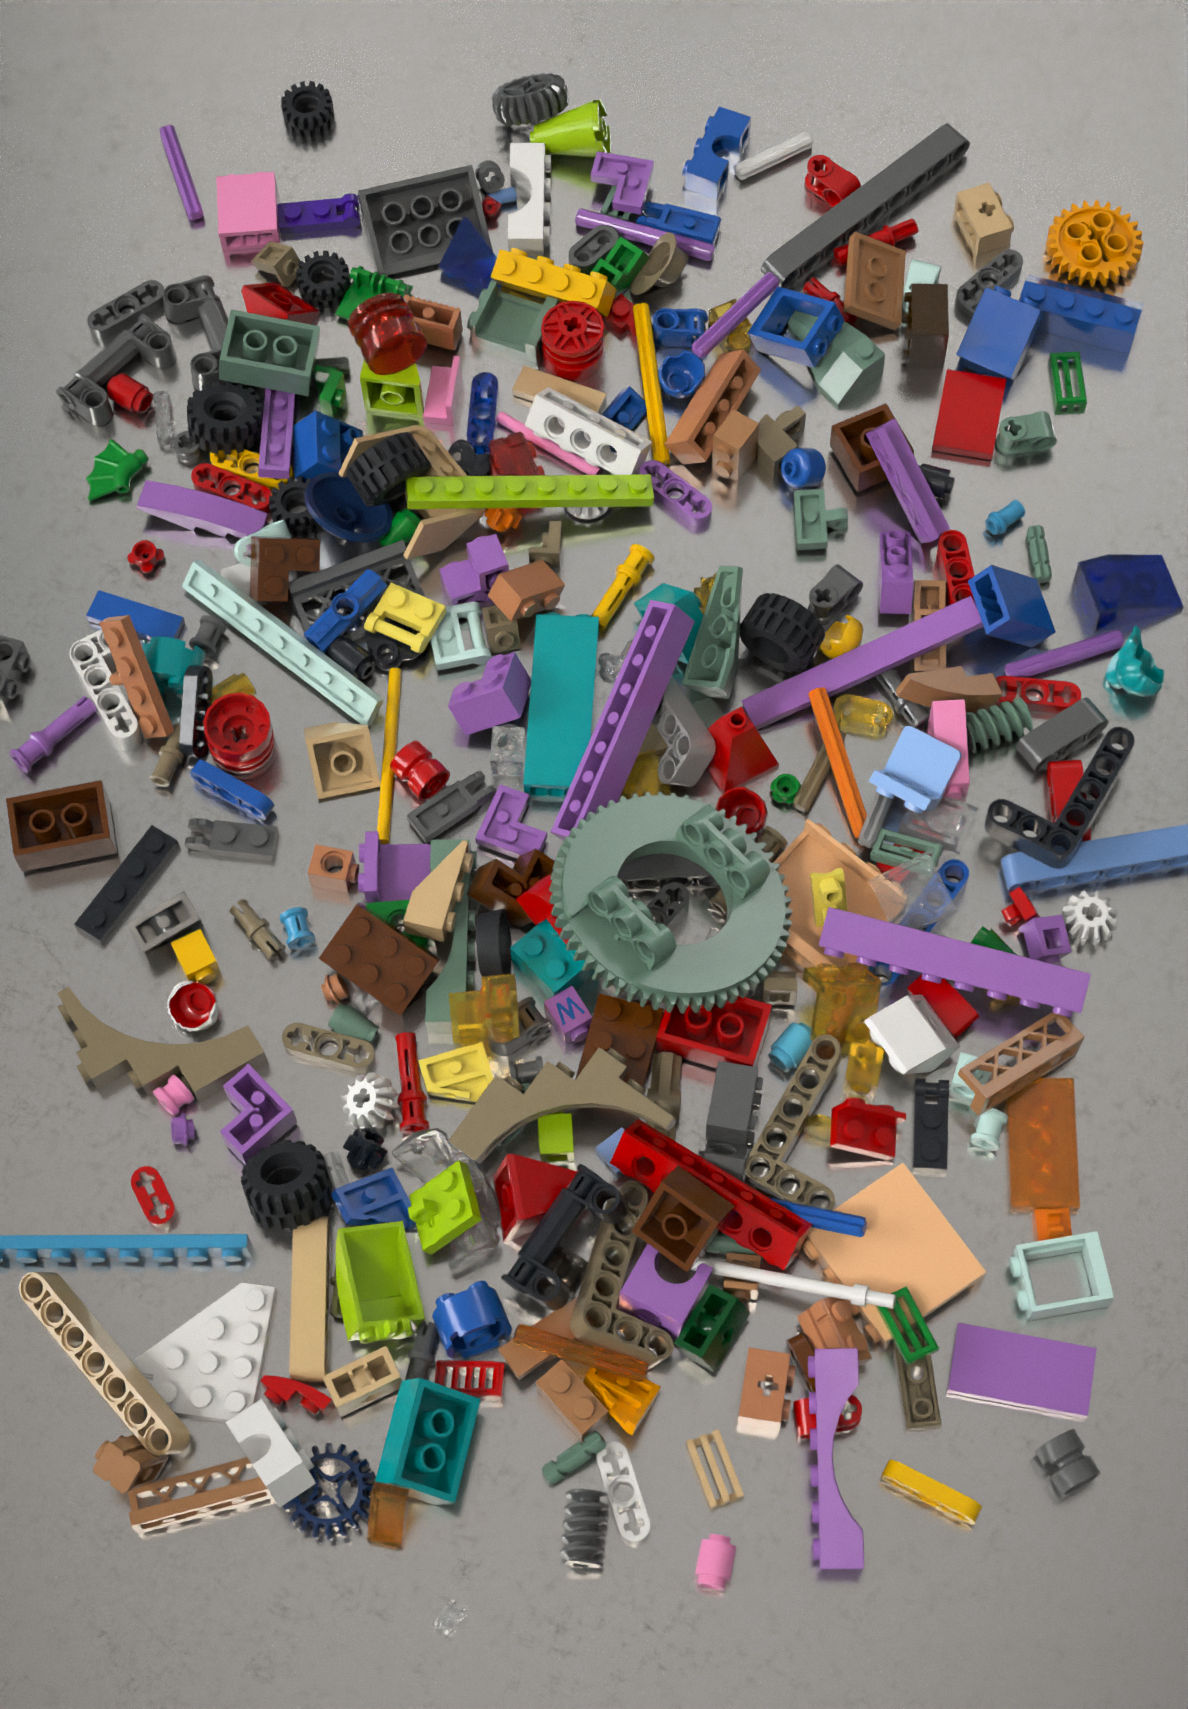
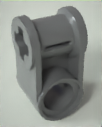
[808,564,863,624]
[488,997,552,1056]

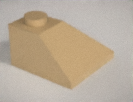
[304,722,380,799]

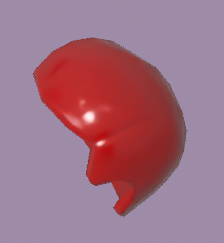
[715,786,768,834]

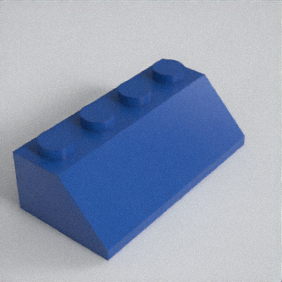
[1019,275,1144,354]

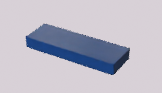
[86,590,185,641]

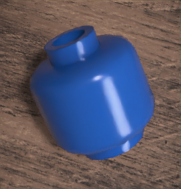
[781,448,826,488]

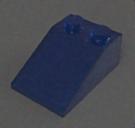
[1073,554,1184,633]

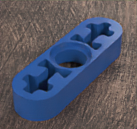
[189,760,275,820]

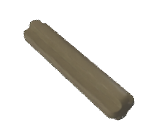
[793,730,846,812]

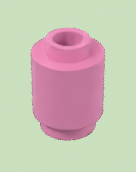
[695,1534,737,1590]

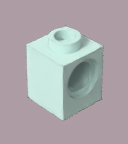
[949,1052,992,1103]

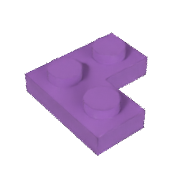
[591,152,654,214]
[475,784,547,859]

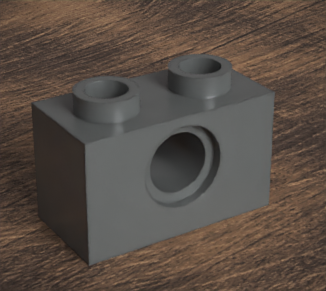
[126,891,202,954]

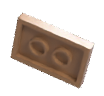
[844,232,906,330]

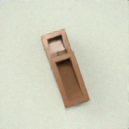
[912,580,946,672]
[895,666,1002,712]

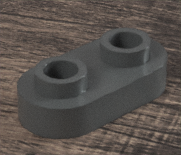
[568,225,618,273]

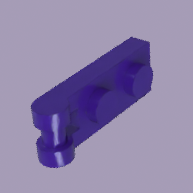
[278,193,361,234]

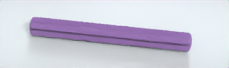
[575,208,715,261]

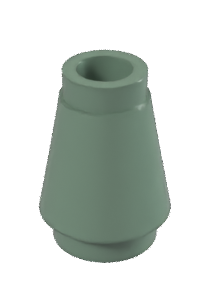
[328,1003,380,1044]

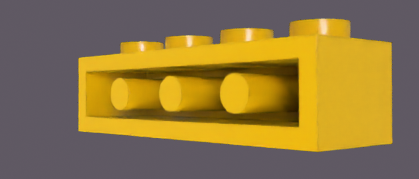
[490,248,617,317]

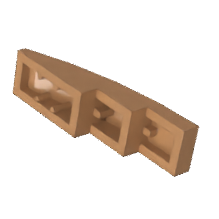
[498,1286,619,1380]

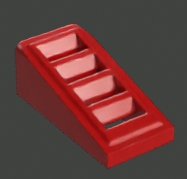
[434,1360,506,1402]

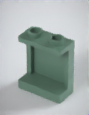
[467,280,558,363]

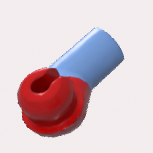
[482,187,517,218]

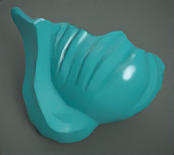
[1105,625,1164,697]

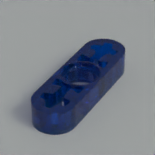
[467,372,499,454]

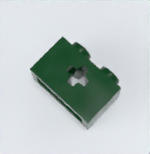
[674,1284,750,1372]

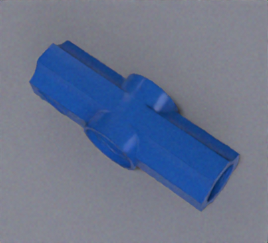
[303,569,388,653]

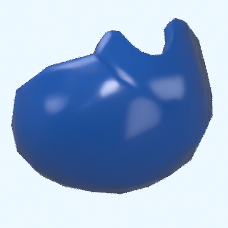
[658,350,705,399]

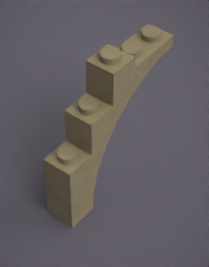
[57,987,268,1103]
[448,1047,677,1164]

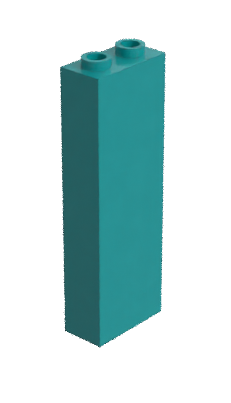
[523,612,600,799]

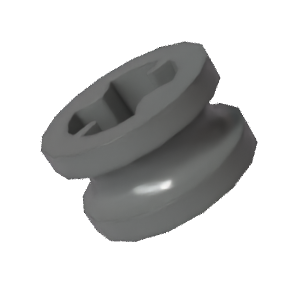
[173,431,202,462]

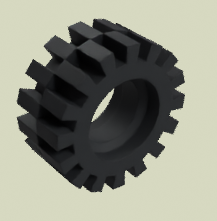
[281,81,334,137]
[296,250,351,308]
[269,476,320,536]

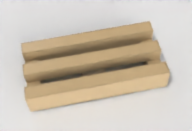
[686,1429,744,1510]

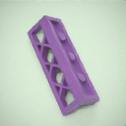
[866,419,950,544]

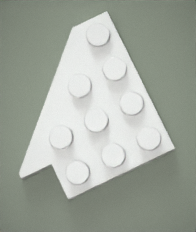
[132,1283,277,1422]

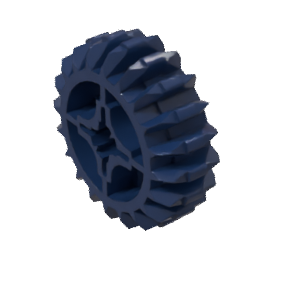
[283,1443,378,1541]

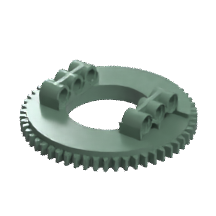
[549,792,792,1013]

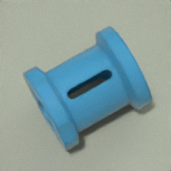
[279,907,316,950]

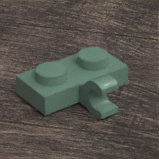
[794,489,848,550]

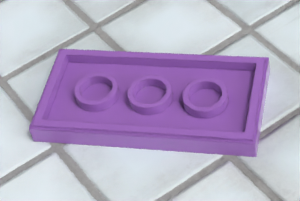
[947,1322,1097,1419]

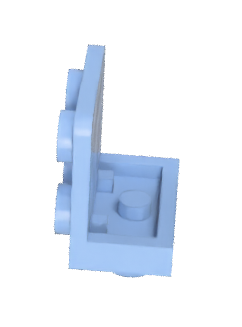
[869,726,962,814]

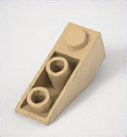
[403,840,474,942]

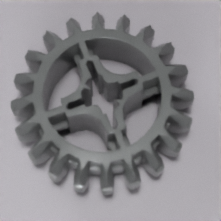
[492,73,569,126]

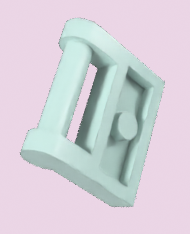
[430,602,492,670]

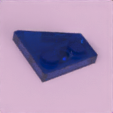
[438,217,497,290]

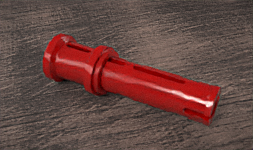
[395,1032,430,1135]

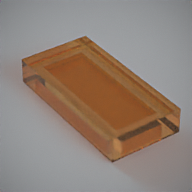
[367,1482,409,1548]

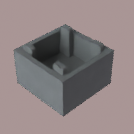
[705,1061,763,1146]

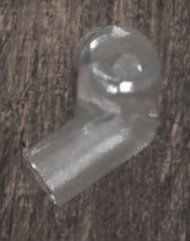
[598,640,633,674]
[346,980,380,1016]

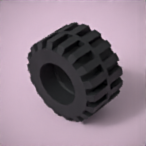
[346,432,431,507]
[740,593,825,673]
[241,1140,333,1231]

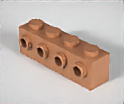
[664,350,761,465]

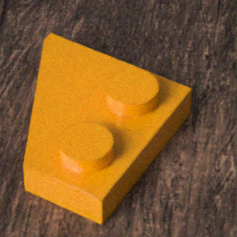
[583,1355,661,1435]

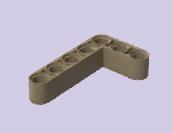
[745,1034,841,1210]
[570,1180,674,1369]

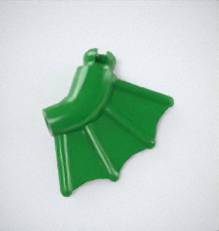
[86,439,149,501]

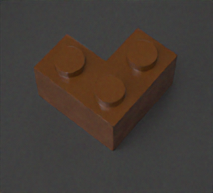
[250,536,321,602]
[467,848,555,927]

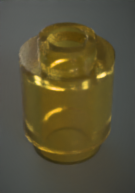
[211,672,256,705]

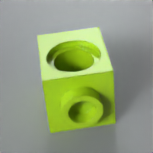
[538,1111,575,1164]

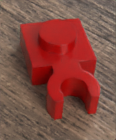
[602,294,638,344]

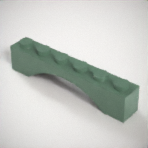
[425,839,477,1034]

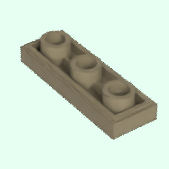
[892,1324,942,1432]

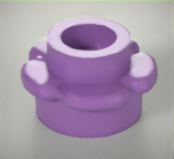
[171,1113,194,1146]

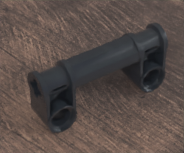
[501,1164,629,1310]

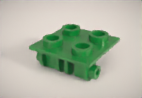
[335,266,413,328]

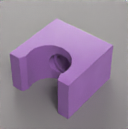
[617,1244,713,1341]

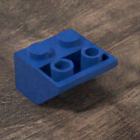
[293,410,363,482]

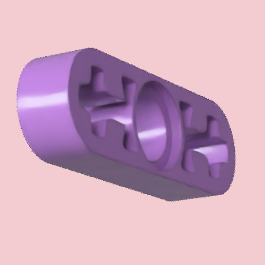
[639,460,712,526]

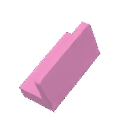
[423,356,462,426]

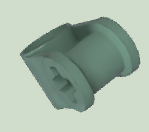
[995,411,1057,456]

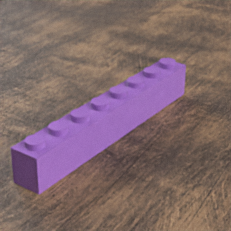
[551,600,695,841]
[819,907,1091,1018]

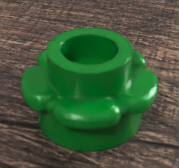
[770,774,801,804]

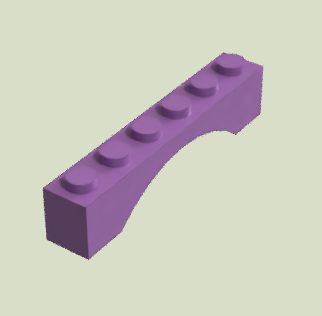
[808,1348,865,1569]

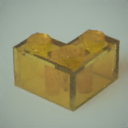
[449,974,520,1046]

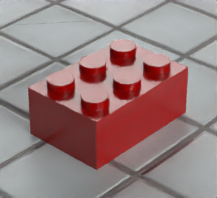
[656,996,772,1068]

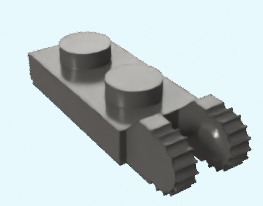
[407,771,497,843]
[184,818,279,861]

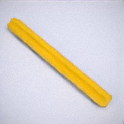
[633,302,670,465]

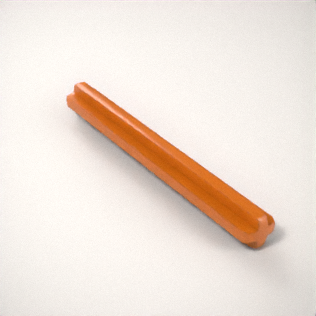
[808,687,867,839]

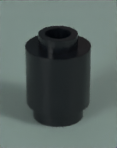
[919,463,955,500]
[327,636,374,680]

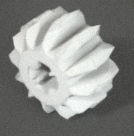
[1062,890,1118,947]
[341,1072,400,1129]

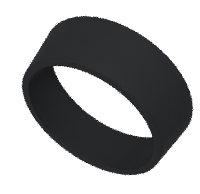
[476,909,512,981]

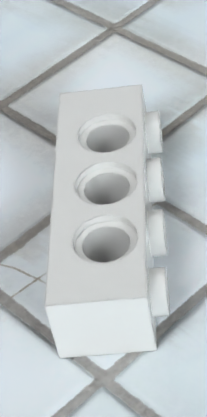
[525,387,652,475]

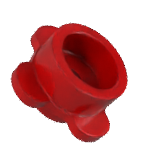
[127,540,164,573]

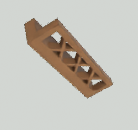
[958,1013,1085,1116]
[128,1457,272,1533]

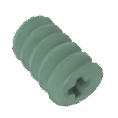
[966,697,1033,753]

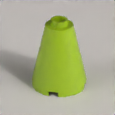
[530,99,611,158]

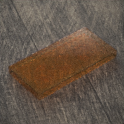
[1006,1078,1080,1211]

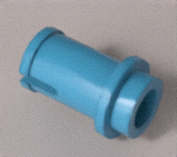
[985,500,1026,535]

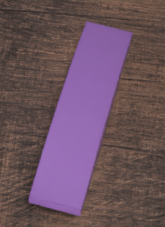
[136,480,268,538]

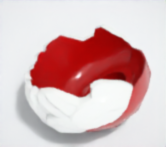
[167,980,219,1032]

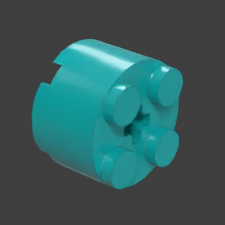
[142,637,205,699]

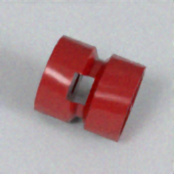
[390,740,450,801]

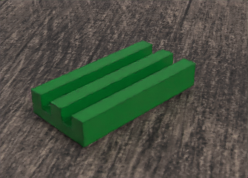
[1049,351,1087,410]
[875,1286,939,1366]

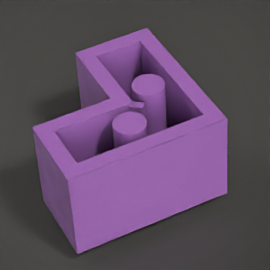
[439,534,509,606]
[448,652,531,735]
[220,1064,297,1165]

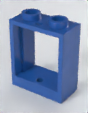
[747,287,845,368]

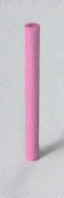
[496,411,602,475]

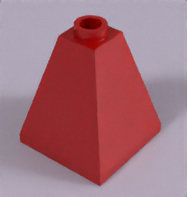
[706,706,779,794]
[493,1154,578,1242]

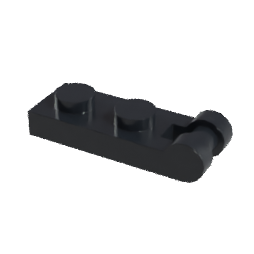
[912,1078,949,1173]

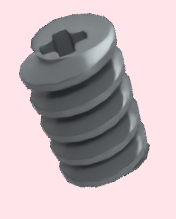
[559,1489,609,1568]

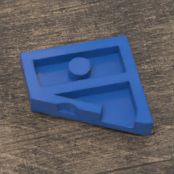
[331,1167,417,1231]

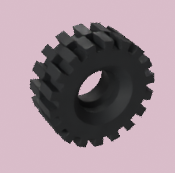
[187,381,263,455]

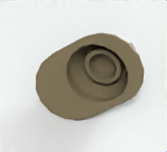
[630,232,689,295]

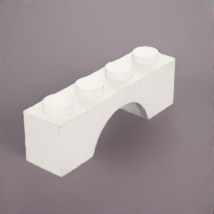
[508,143,551,256]

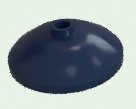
[304,472,393,543]

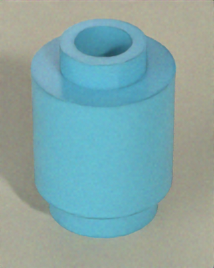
[768,1022,815,1072]

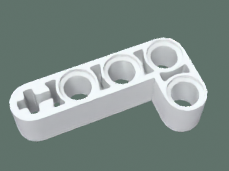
[69,629,143,752]

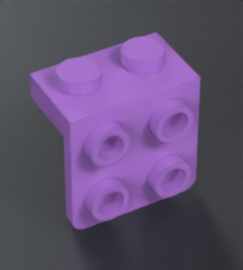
[358,831,431,903]

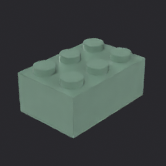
[219,309,320,396]

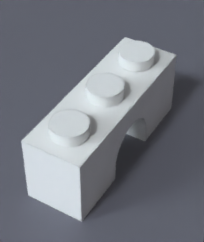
[226,1399,316,1508]

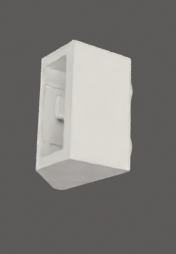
[864,995,960,1075]

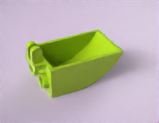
[336,1221,425,1344]

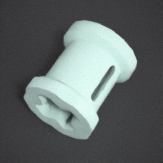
[970,1108,1008,1151]

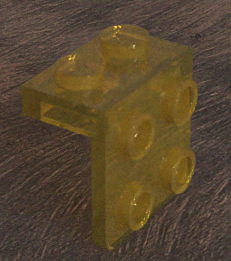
[803,963,882,1044]

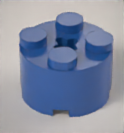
[432,1281,512,1359]

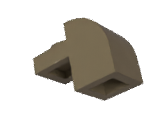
[756,405,806,478]

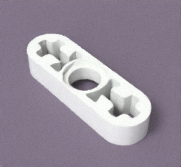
[597,1441,650,1544]

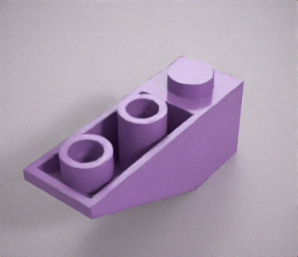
[879,530,914,614]

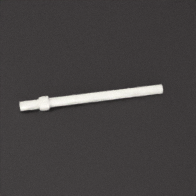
[691,1258,896,1309]

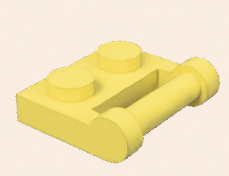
[364,583,447,654]

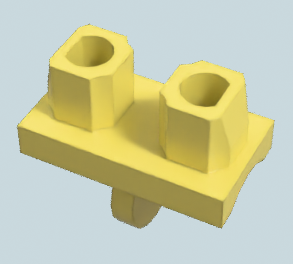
[810,868,847,927]

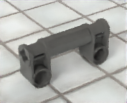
[163,275,238,391]
[56,314,177,426]

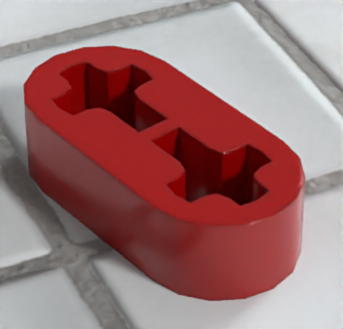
[131,1166,177,1229]

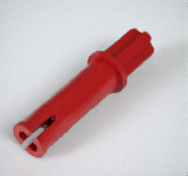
[833,219,919,267]

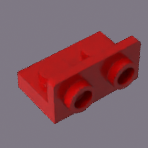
[830,1097,906,1160]

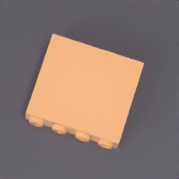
[773,819,909,991]
[802,1163,986,1350]

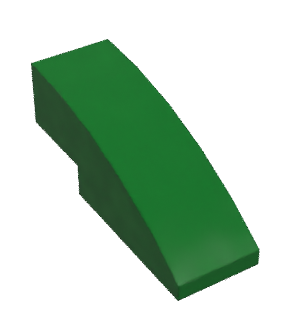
[589,236,650,300]

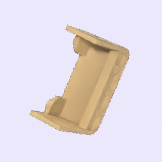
[338,425,486,559]

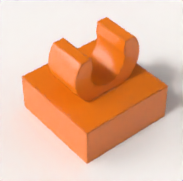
[1033,1208,1072,1242]

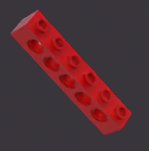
[610,1119,812,1270]

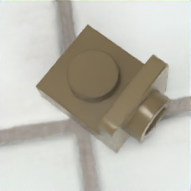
[251,241,300,287]
[528,521,563,569]
[481,605,521,653]
[763,971,797,1005]

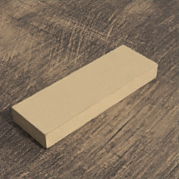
[512,366,607,414]

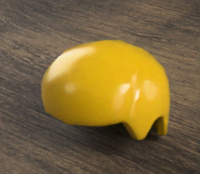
[818,615,864,659]

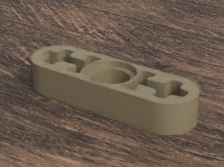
[282,1023,376,1073]

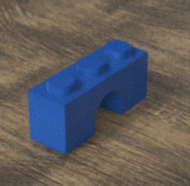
[682,106,751,200]

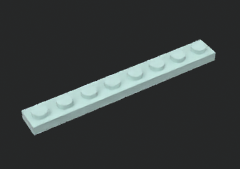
[182,560,384,726]

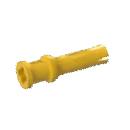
[591,544,655,631]

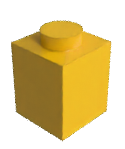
[171,929,221,984]

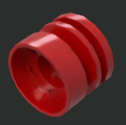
[541,301,605,382]
[203,692,275,774]

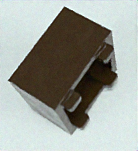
[901,284,949,369]

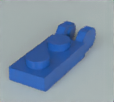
[636,201,722,245]

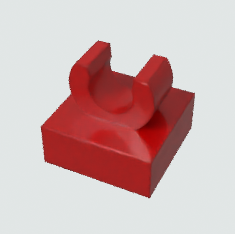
[1001,886,1040,926]

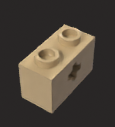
[954,182,1014,255]
[322,1346,402,1417]

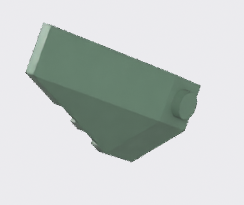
[787,311,885,407]
[681,566,743,699]

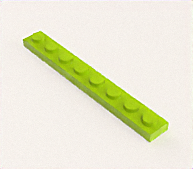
[406,474,654,509]

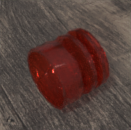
[348,292,427,375]

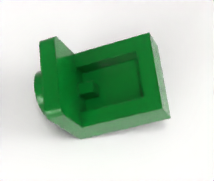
[313,365,346,418]

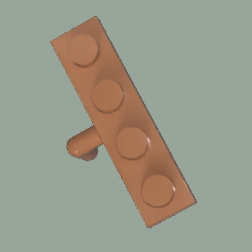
[99,615,174,738]

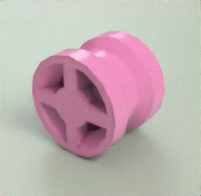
[153,1074,195,1117]

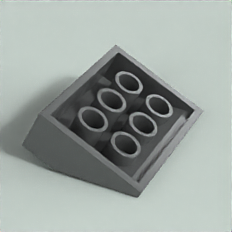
[358,165,493,276]

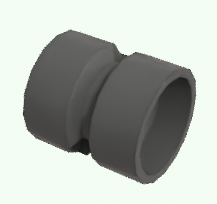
[1035,1429,1101,1496]

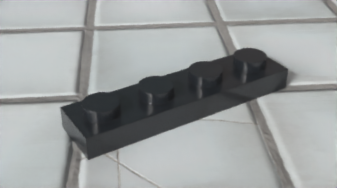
[74,825,179,945]

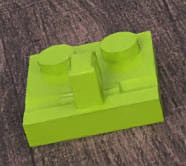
[407,1160,482,1255]

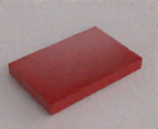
[932,369,1006,460]

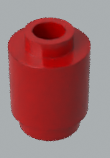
[107,373,153,414]

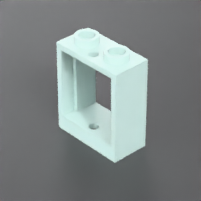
[1009,1231,1114,1321]

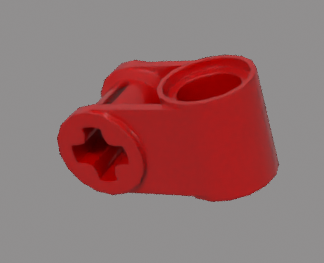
[804,155,861,208]
[793,1395,862,1439]

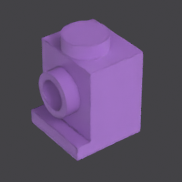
[1019,915,1072,965]

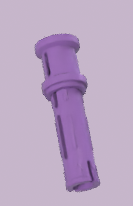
[9,696,97,774]

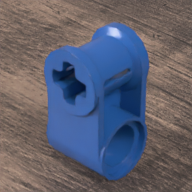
[652,308,708,348]

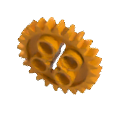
[1046,200,1144,287]

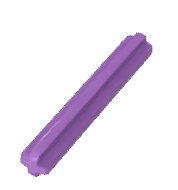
[159,124,204,221]
[692,272,779,358]
[1004,630,1124,678]

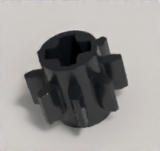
[343,1128,388,1170]

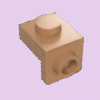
[723,1253,761,1303]

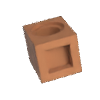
[307,844,360,893]

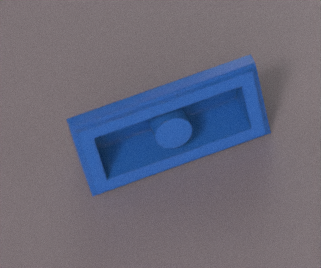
[602,386,647,450]

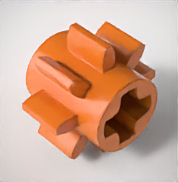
[484,508,522,532]

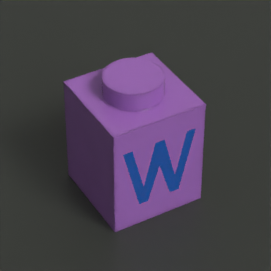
[544,986,592,1045]

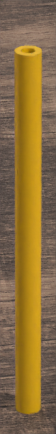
[377,668,402,844]

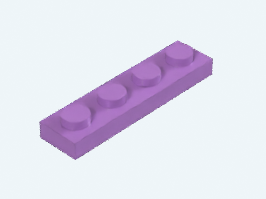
[258,388,296,479]

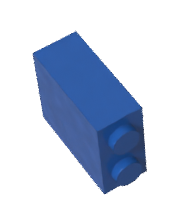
[956,286,1044,380]
[968,565,1056,647]

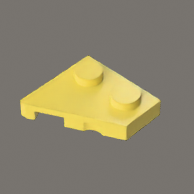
[418,1042,493,1102]

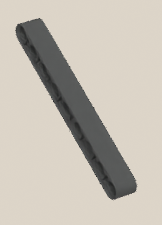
[761,123,970,289]

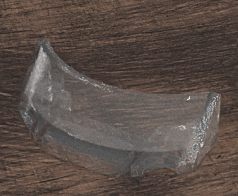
[392,1128,501,1271]

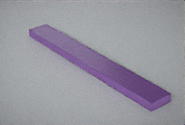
[741,596,984,730]

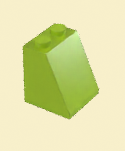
[360,317,424,418]

